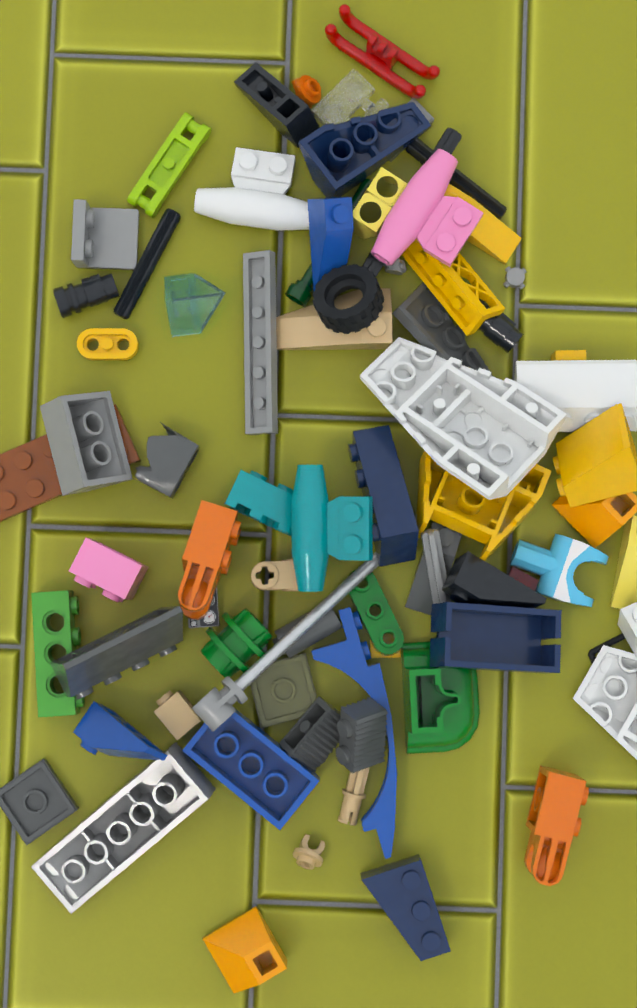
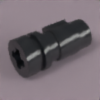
[53,273,120,318]
[479,299,524,353]

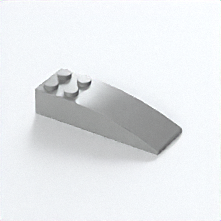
[31,742,216,914]

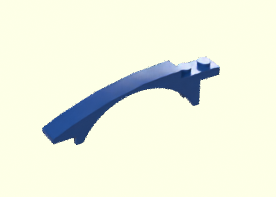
[311,607,397,859]

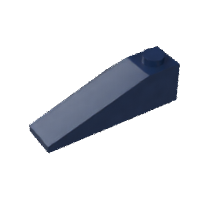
[298,102,432,198]

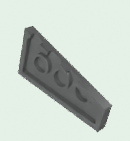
[392,282,494,377]

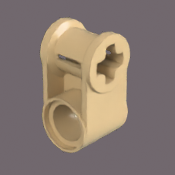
[251,559,298,591]

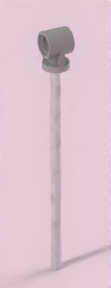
[192,514,417,732]

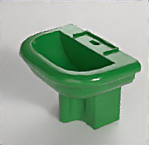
[401,641,480,754]

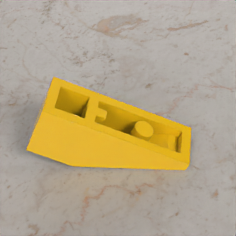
[444,184,522,265]

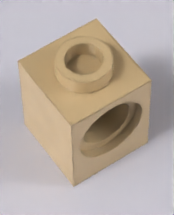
[154,690,202,740]

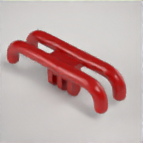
[325,4,440,99]

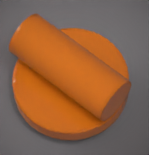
[292,75,321,109]

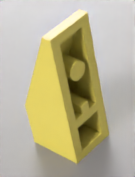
[610,515,637,609]

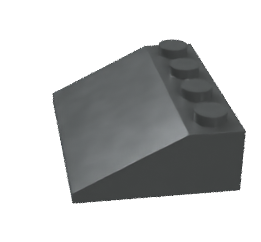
[50,606,183,700]

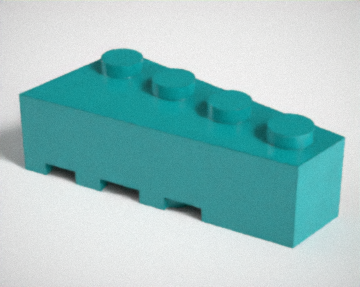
[225,470,293,537]

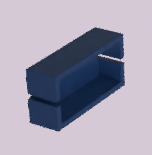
[429,602,562,674]

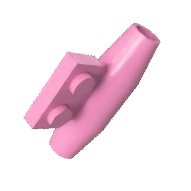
[371,149,484,267]

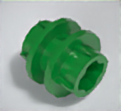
[201,608,273,678]

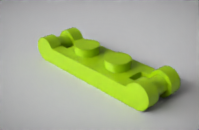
[127,112,212,218]

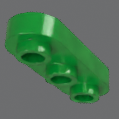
[348,570,404,656]

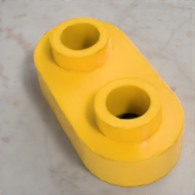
[77,328,139,360]

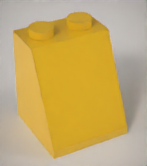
[553,403,637,508]

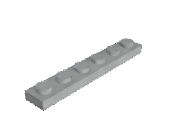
[243,250,278,435]

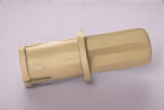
[337,767,370,825]

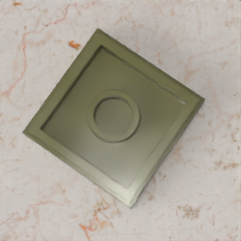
[250,653,317,728]

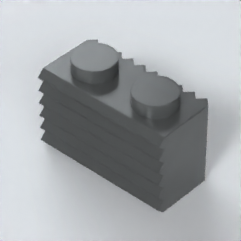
[279,696,341,772]
[336,697,388,773]

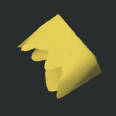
[353,167,407,239]

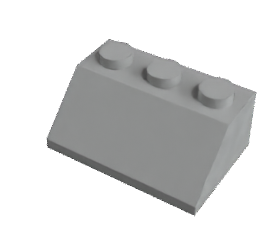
[40,391,133,496]

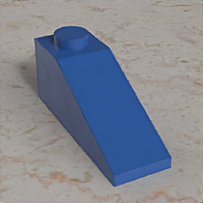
[307,197,354,291]
[73,701,168,761]

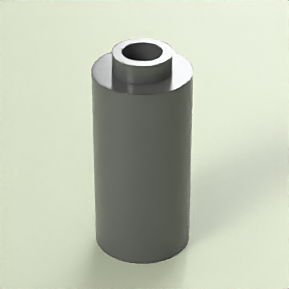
[272,609,343,658]

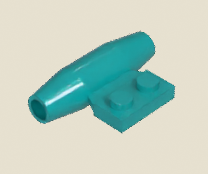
[291,465,373,592]

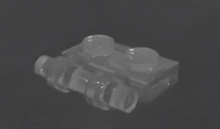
[311,68,390,125]

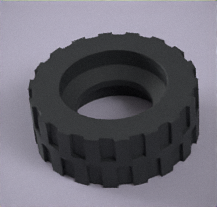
[312,264,384,334]

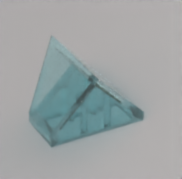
[164,273,226,337]

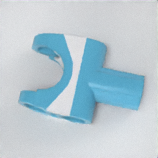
[510,534,609,607]

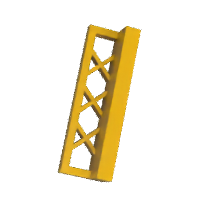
[402,239,506,336]

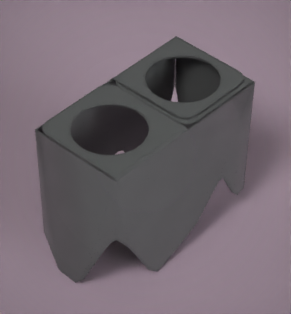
[133,422,200,499]

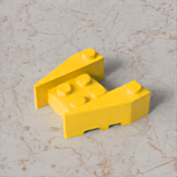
[416,450,551,561]

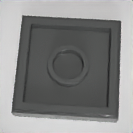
[0,758,79,846]

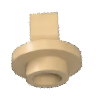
[293,834,325,870]

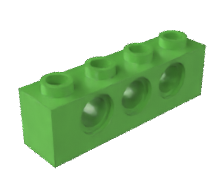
[31,590,85,717]

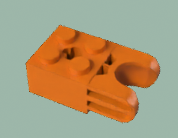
[178,500,242,620]
[524,765,589,886]

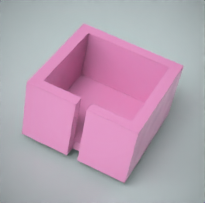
[69,537,149,602]

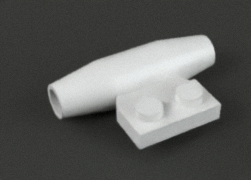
[194,147,309,231]

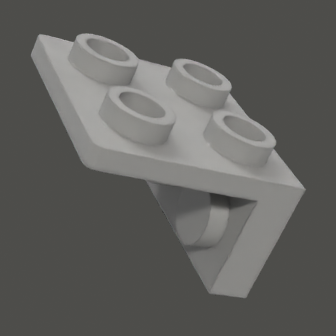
[71,199,139,270]

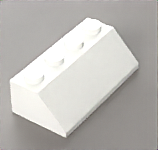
[514,360,637,432]

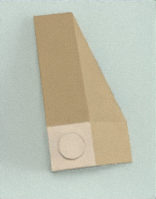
[276,288,392,350]

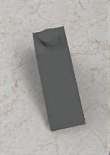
[405,521,462,615]

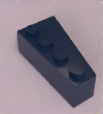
[348,425,419,567]

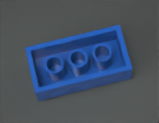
[182,707,320,830]

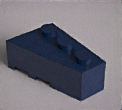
[360,854,451,961]

